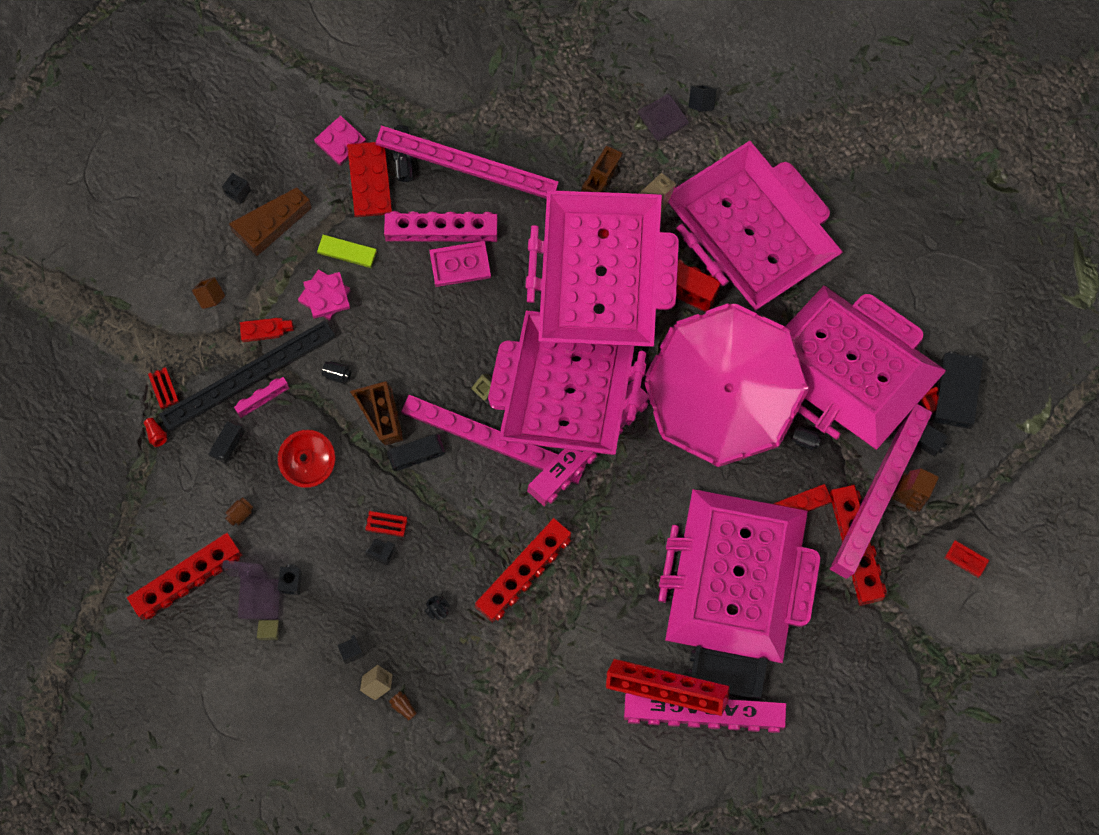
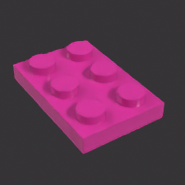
[429,241,491,287]

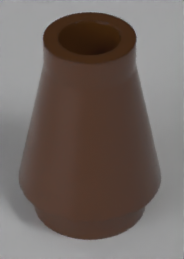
[388,691,417,721]

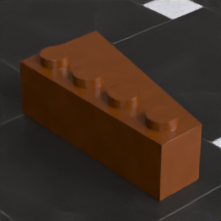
[229,187,312,256]

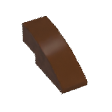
[581,146,623,192]

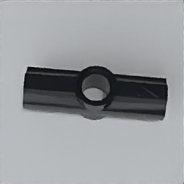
[392,125,413,182]

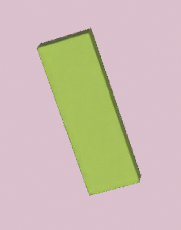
[317,235,377,268]

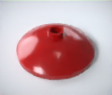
[278,429,335,488]

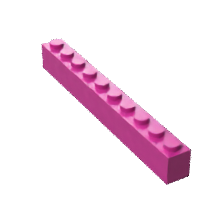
[830,404,932,579]

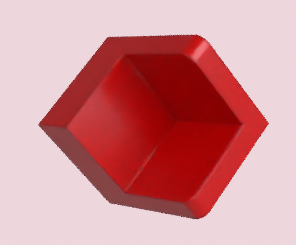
[918,387,939,413]

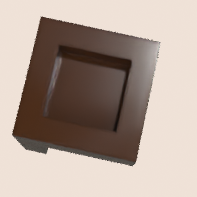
[192,277,225,309]

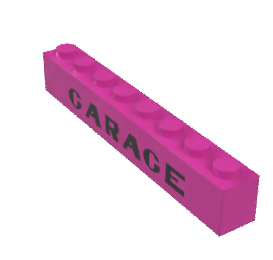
[527,381,649,507]
[624,693,786,733]

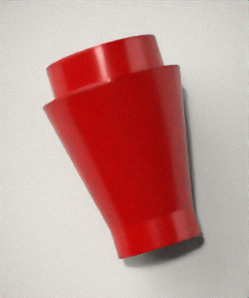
[144,418,167,447]

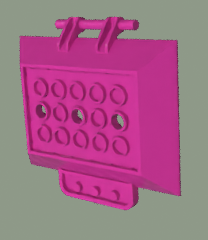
[668,141,843,311]
[526,190,679,347]
[785,285,946,450]
[488,310,646,455]
[658,489,820,663]

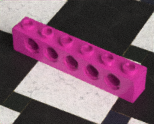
[384,211,498,242]

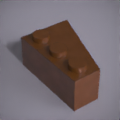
[350,381,403,446]
[891,468,939,512]

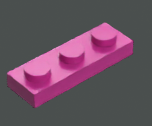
[234,377,289,418]

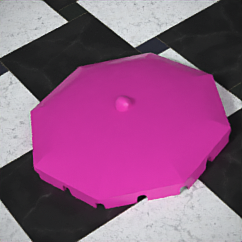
[644,303,809,467]

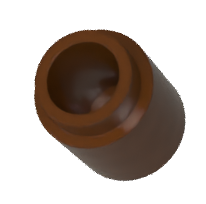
[225,497,253,526]

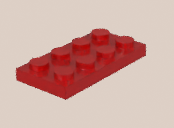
[347,142,392,217]

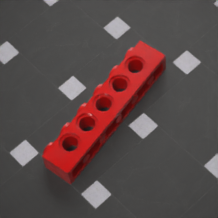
[829,485,887,606]
[475,518,571,623]
[126,533,242,621]
[606,659,730,716]

